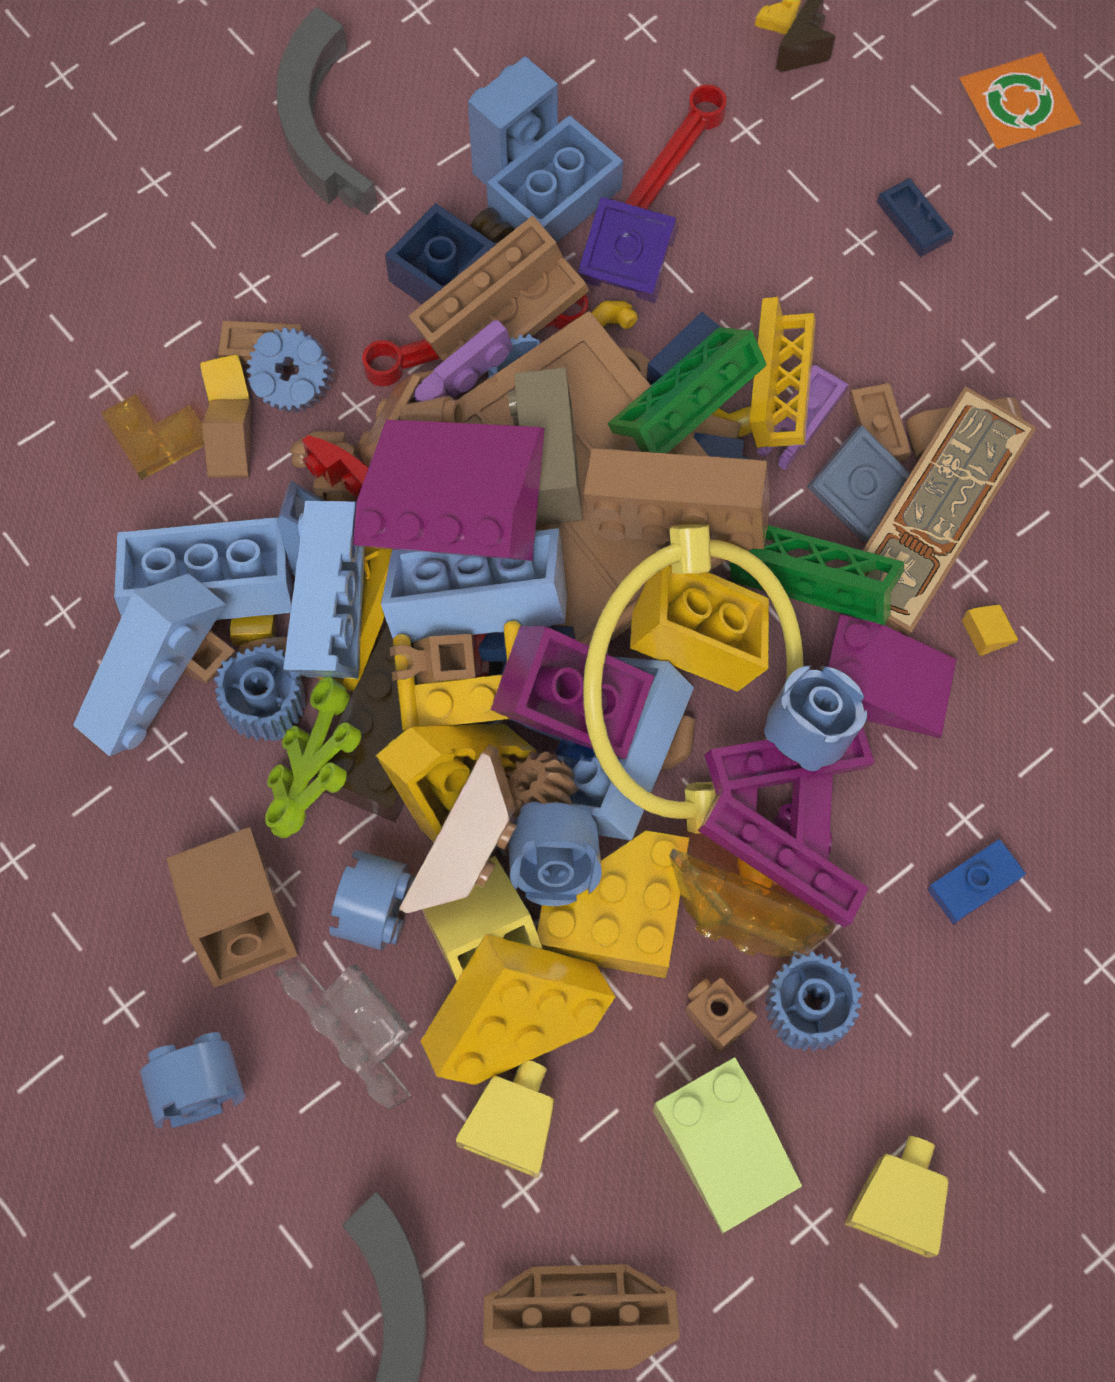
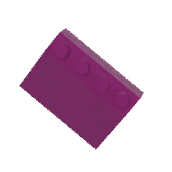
[353,419,545,561]

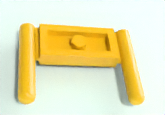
[393,621,521,731]

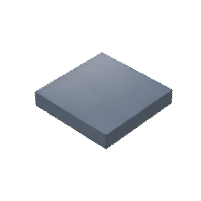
[806,425,911,542]

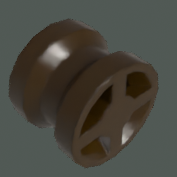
[470,208,515,244]

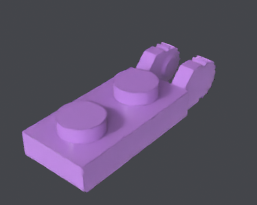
[414,320,513,402]
[757,364,849,470]

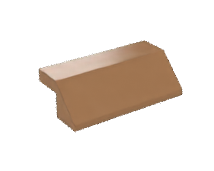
[408,215,589,381]

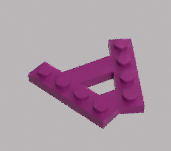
[698,727,875,928]

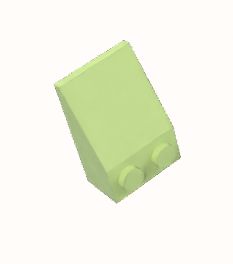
[652,1057,802,1234]

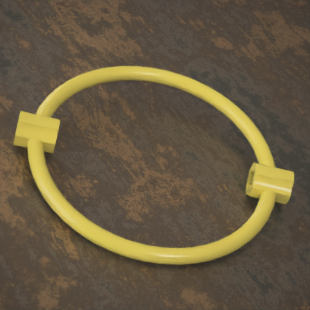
[583,524,803,834]

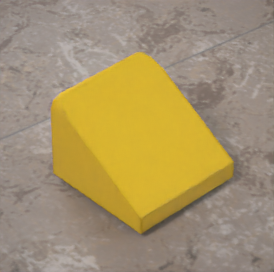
[200,355,250,403]
[962,605,1018,656]
[230,614,276,646]

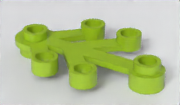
[265,677,361,838]

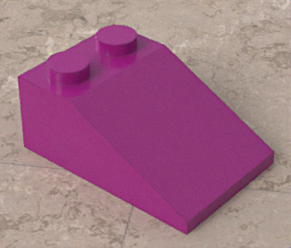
[826,614,957,738]
[490,626,654,760]

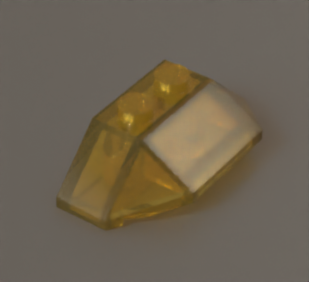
[669,848,835,958]

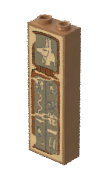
[852,386,1037,636]

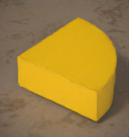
[755,0,801,35]

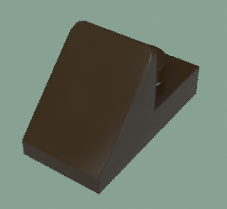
[775,0,835,72]

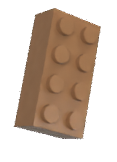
[584,448,770,551]

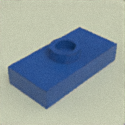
[927,839,1026,925]

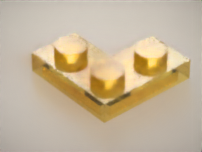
[101,394,204,480]

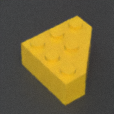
[376,724,538,842]
[537,831,689,978]
[421,934,616,1085]

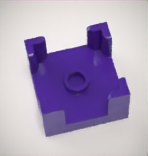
[578,197,678,303]

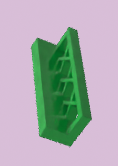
[607,327,767,454]
[729,525,904,625]

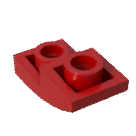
[302,435,368,498]

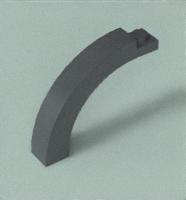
[276,7,377,215]
[342,1192,428,1382]

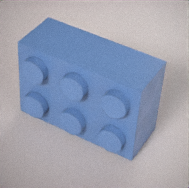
[468,56,558,186]
[486,115,624,243]

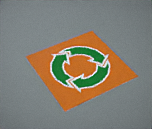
[959,52,1081,150]

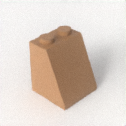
[166,827,298,988]

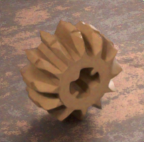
[505,751,578,818]

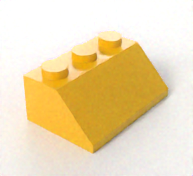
[630,564,769,692]

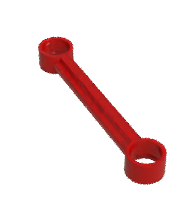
[625,85,727,210]
[362,294,588,387]

